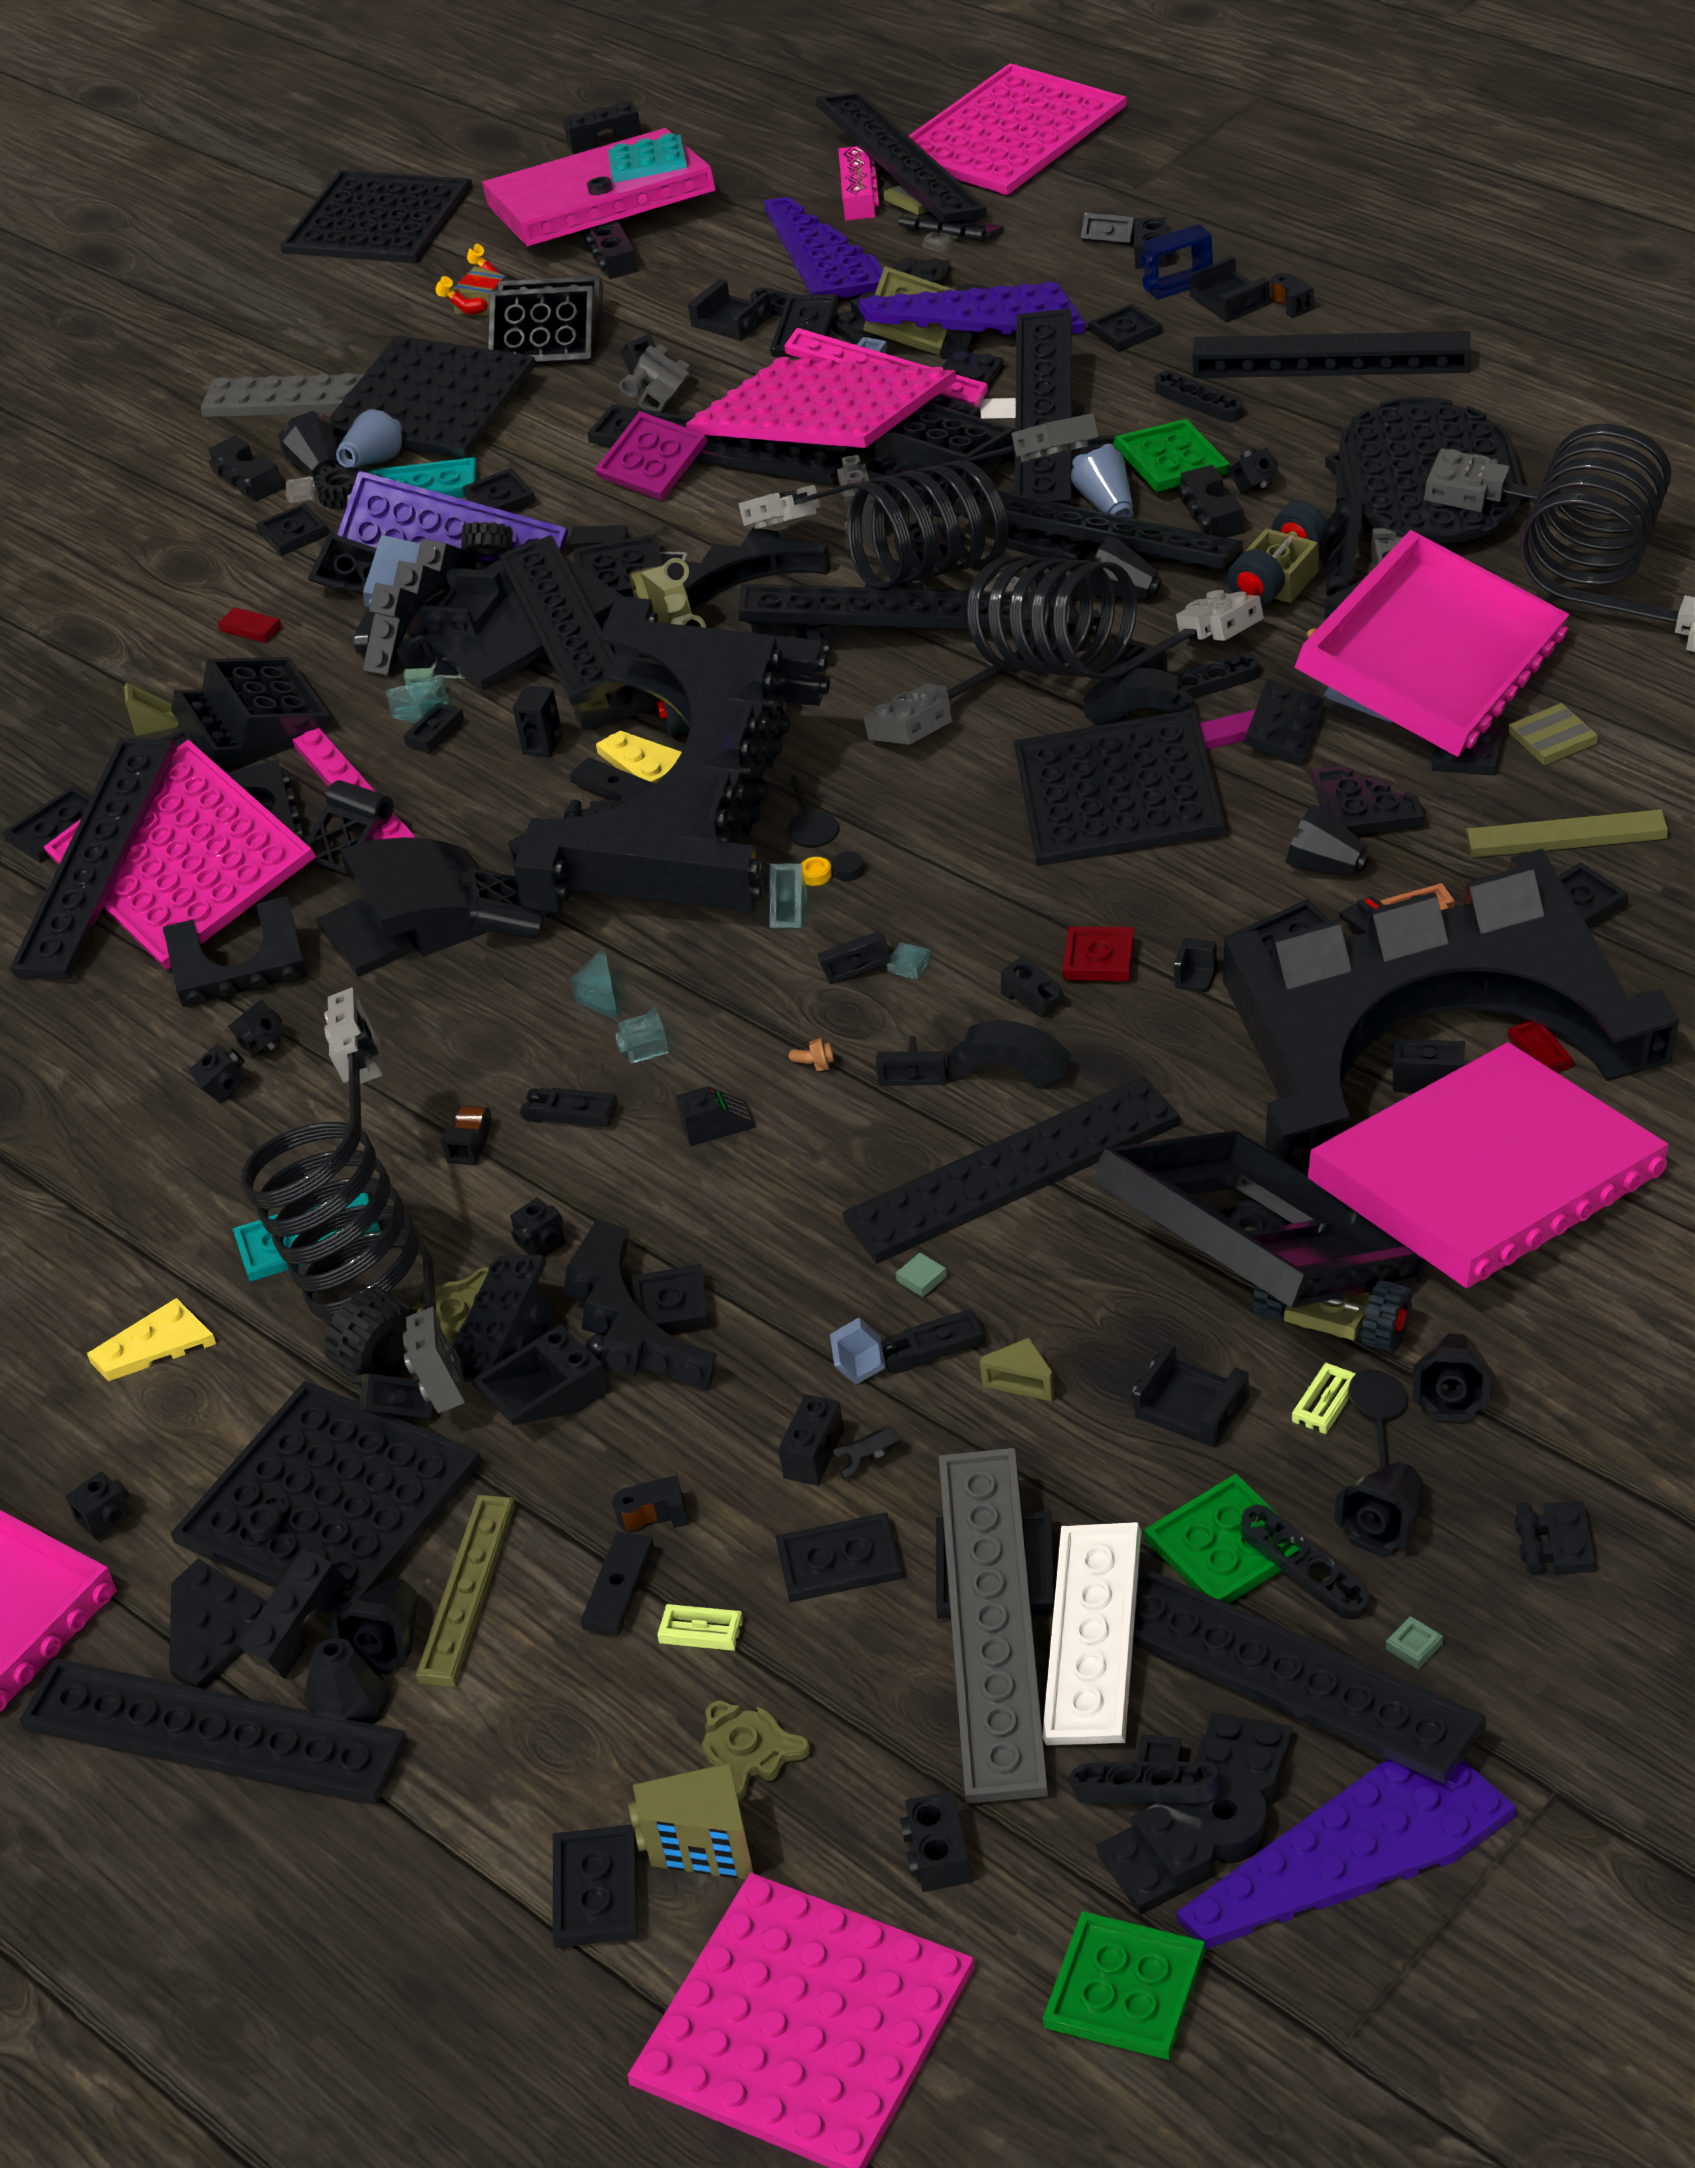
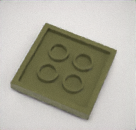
[863,266,957,355]

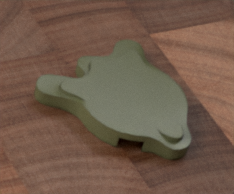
[412,1267,489,1342]
[702,1701,810,1801]

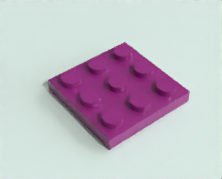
[594,411,708,501]

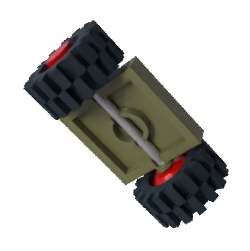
[1253,1280,1413,1353]

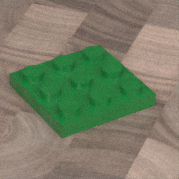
[1113,419,1230,492]
[1144,1474,1299,1604]
[1043,1911,1206,2060]

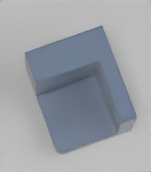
[830,1317,885,1385]

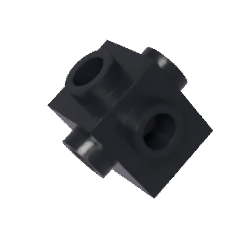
[1228,447,1280,494]
[228,999,286,1056]
[189,1043,250,1103]
[510,1197,565,1257]
[65,1471,131,1539]

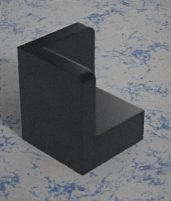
[1174,938,1218,992]

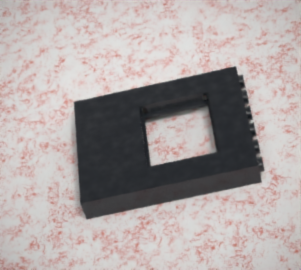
[1093,1130,1427,1308]

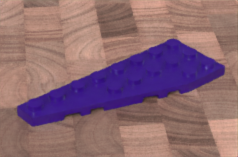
[764,197,883,298]
[858,282,1086,335]
[337,471,569,562]
[1177,1759,1516,1949]

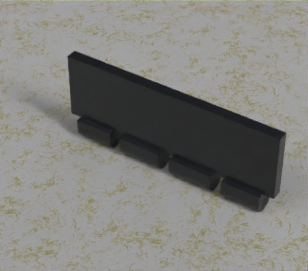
[899,212,1004,240]

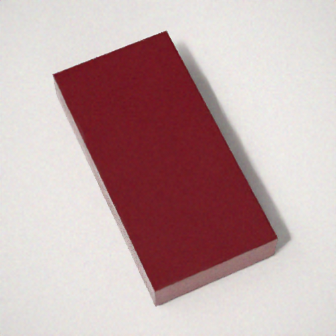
[218,607,282,643]
[1508,1021,1573,1073]

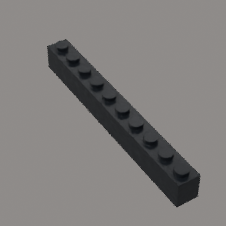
[1192,331,1471,378]

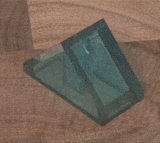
[385,676,449,724]
[770,864,808,928]
[571,951,618,1018]

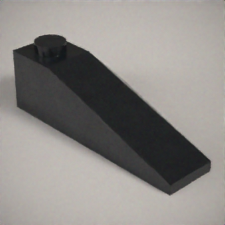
[308,532,377,591]

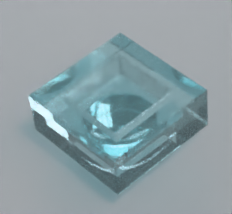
[887,942,931,979]

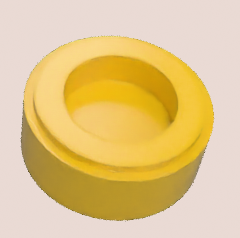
[799,857,832,886]

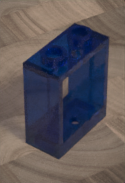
[1141,224,1213,300]

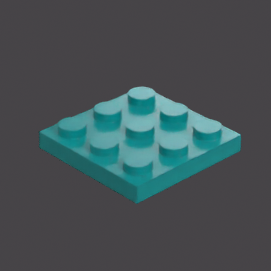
[608,133,687,183]

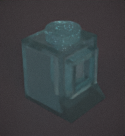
[615,1005,668,1064]

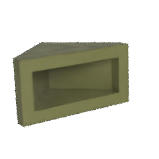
[124,683,180,736]
[979,1338,1054,1402]

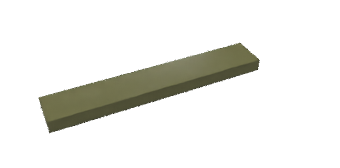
[1467,809,1668,858]
[416,1495,516,1687]

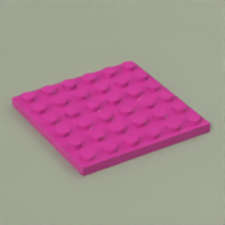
[627,1872,975,2168]

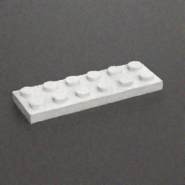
[1042,1522,1141,1745]

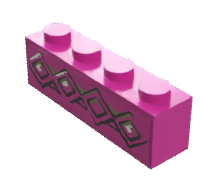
[838,146,879,221]

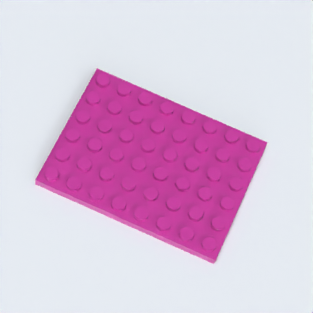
[909,63,1127,195]
[686,357,957,448]
[44,740,316,970]

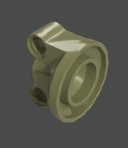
[630,558,706,628]

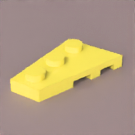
[87,1298,216,1381]

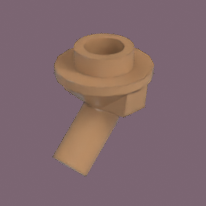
[789,1037,835,1071]

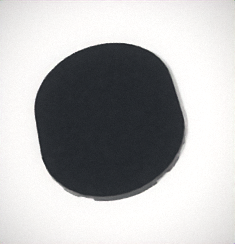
[1339,397,1523,543]

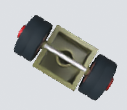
[1227,501,1328,606]

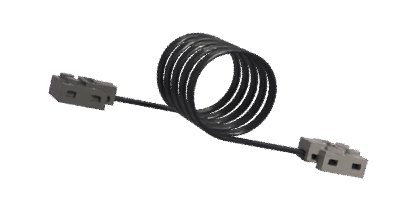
[738,413,1099,589]
[1424,424,1695,652]
[863,556,1264,745]
[241,987,465,1413]

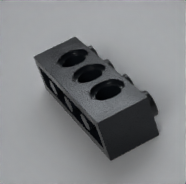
[579,220,638,279]

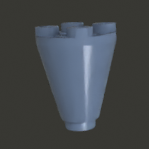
[336,409,402,468]
[1071,444,1133,518]

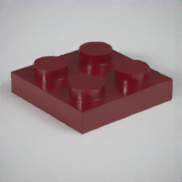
[1063,926,1135,981]

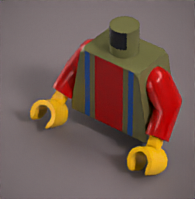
[436,244,507,316]

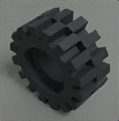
[314,464,362,510]
[461,521,513,557]

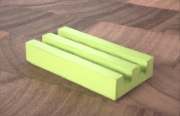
[1292,1362,1356,1434]
[658,1604,743,1651]

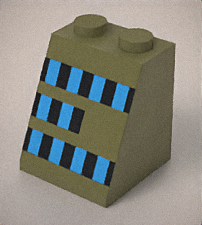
[628,1763,754,1880]

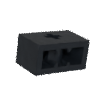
[778,1394,844,1486]

